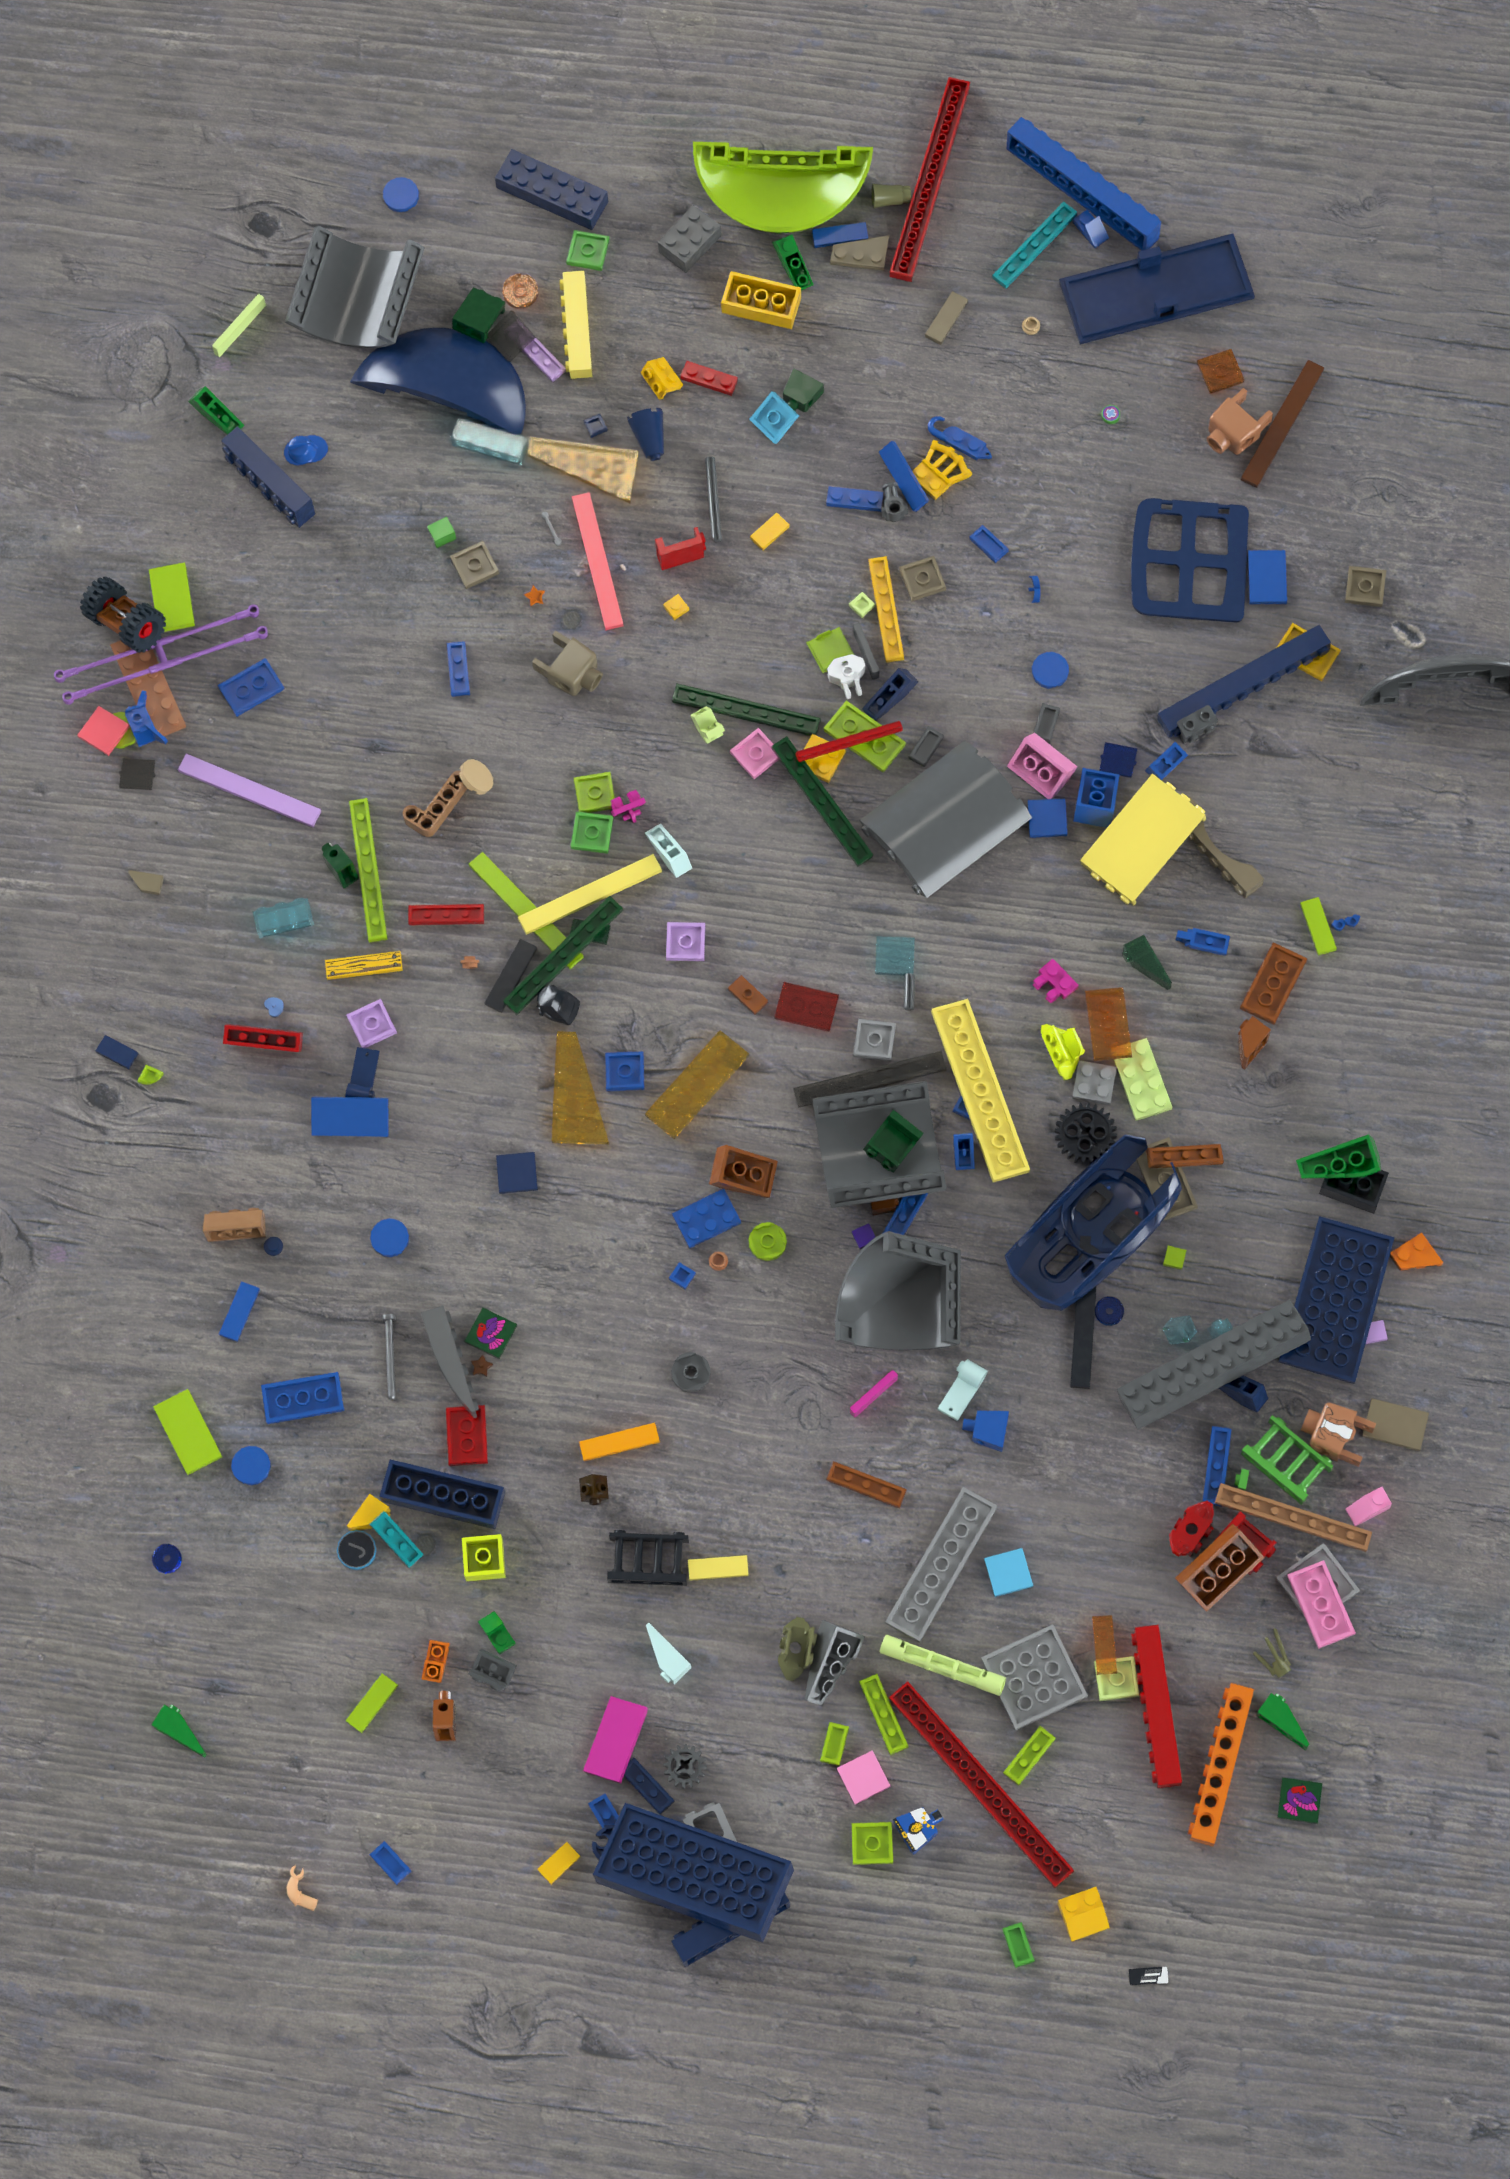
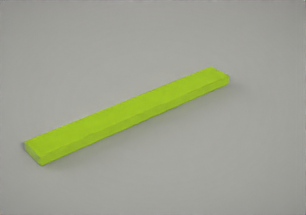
[349,798,388,943]
[469,852,584,969]

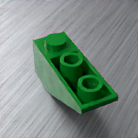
[772,234,814,290]

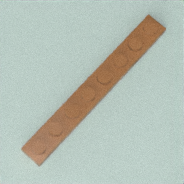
[1214,1483,1372,1552]

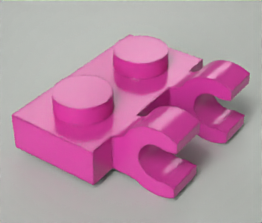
[1033,959,1079,1004]

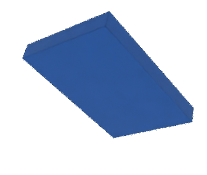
[1248,550,1287,604]
[217,658,285,717]

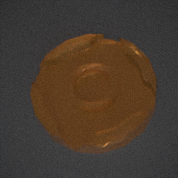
[502,273,538,309]

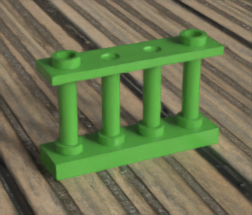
[1241,1415,1333,1505]

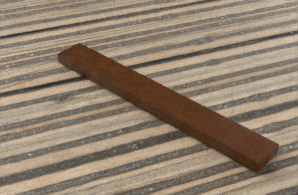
[1241,360,1324,488]

